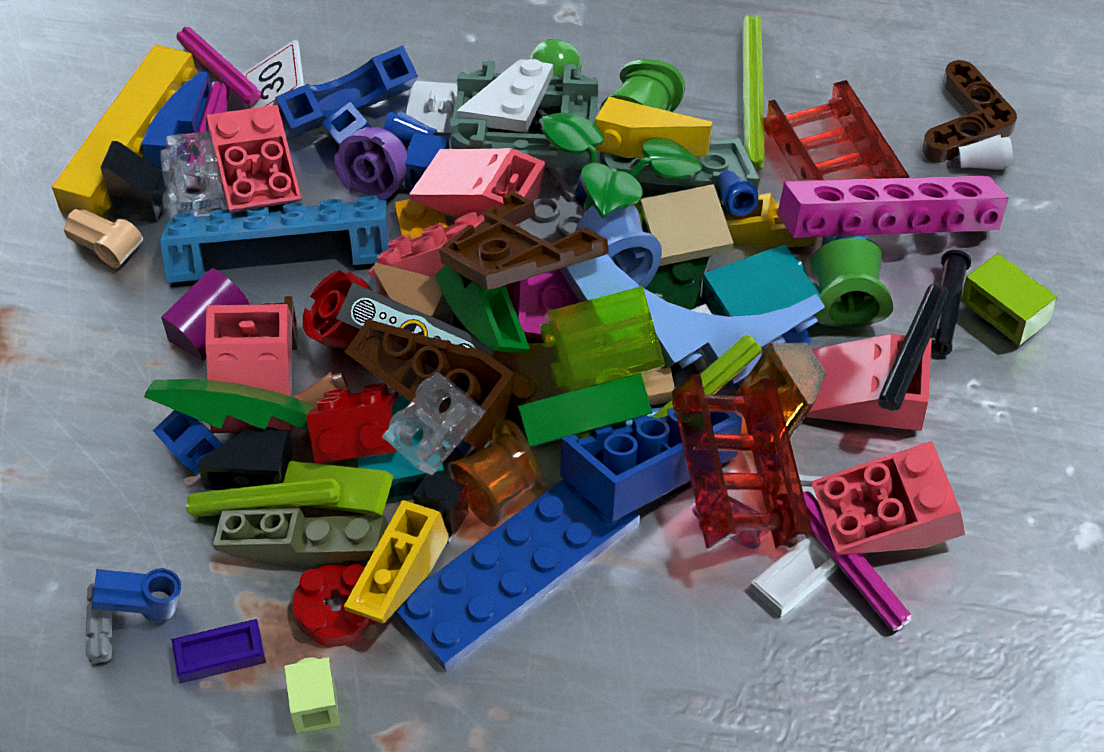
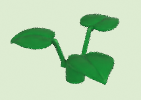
[539,113,703,218]

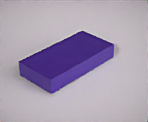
[171,619,266,684]

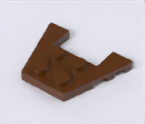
[439,191,609,290]

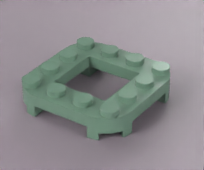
[450,61,598,170]

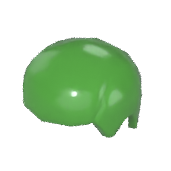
[529,39,582,76]

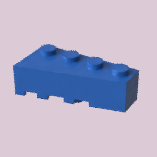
[560,397,742,522]

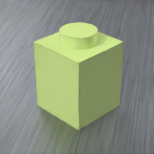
[284,657,341,734]

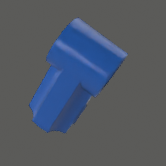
[91,568,182,622]

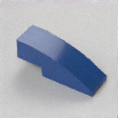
[141,72,211,171]

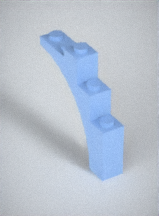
[559,254,825,388]

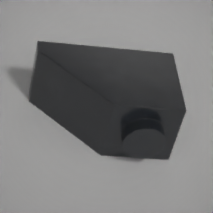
[100,141,170,223]
[197,428,293,490]

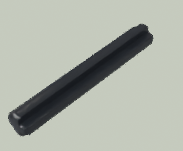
[878,284,948,412]

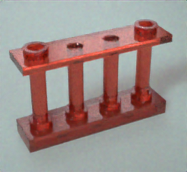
[763,80,910,181]
[671,374,813,549]

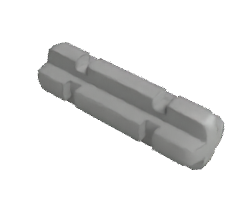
[86,583,112,664]

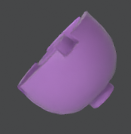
[334,127,407,200]

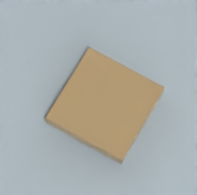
[641,184,733,266]

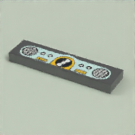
[336,283,495,357]

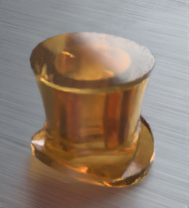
[448,420,550,527]

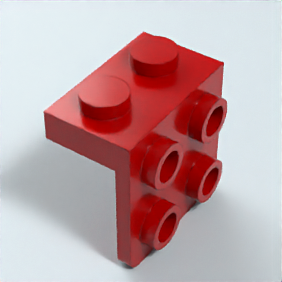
[306,383,399,463]

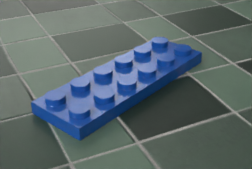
[392,479,640,671]

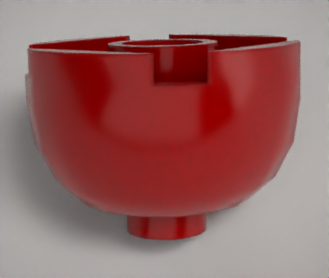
[303,270,373,349]

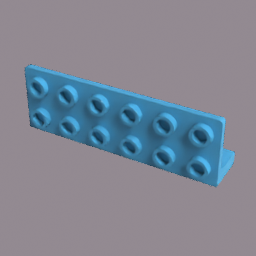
[159,195,389,283]

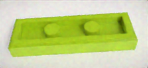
[283,461,394,516]

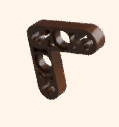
[922,60,1017,162]

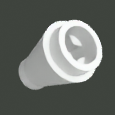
[958,134,1013,170]

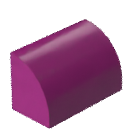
[161,268,250,361]

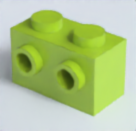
[961,253,1057,346]

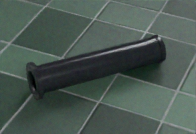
[931,250,972,356]

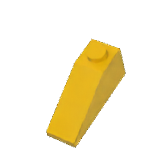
[595,97,713,158]
[344,500,449,624]

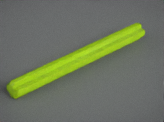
[743,15,765,171]

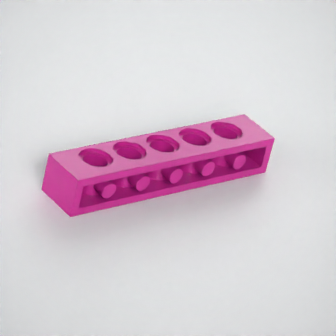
[777,176,1009,238]

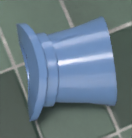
[575,205,662,289]

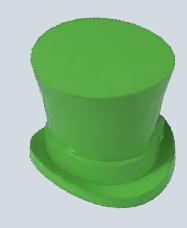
[600,59,685,112]
[810,238,893,327]

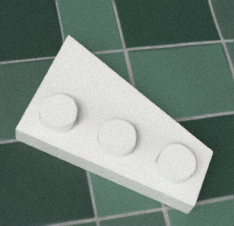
[457,59,553,133]

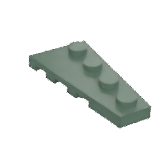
[599,138,760,190]

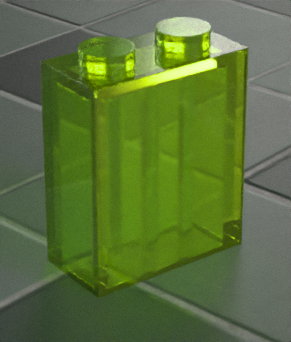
[540,286,665,393]

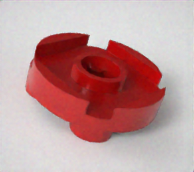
[293,563,376,646]

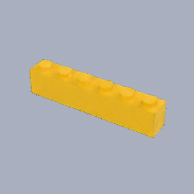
[52,44,198,217]

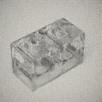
[160,131,224,215]
[382,372,486,475]

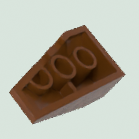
[345,319,516,451]

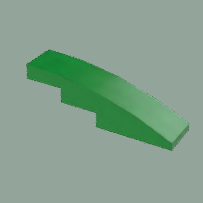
[144,379,314,431]

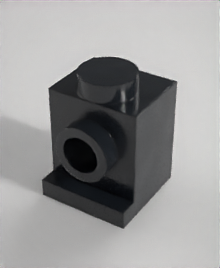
[413,470,469,544]

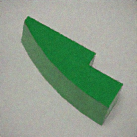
[435,265,530,354]
[518,374,653,447]

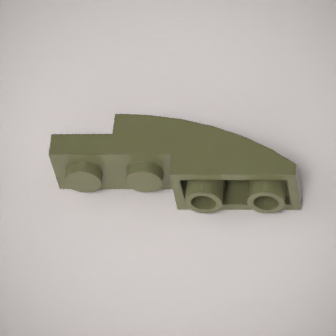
[213,508,389,569]

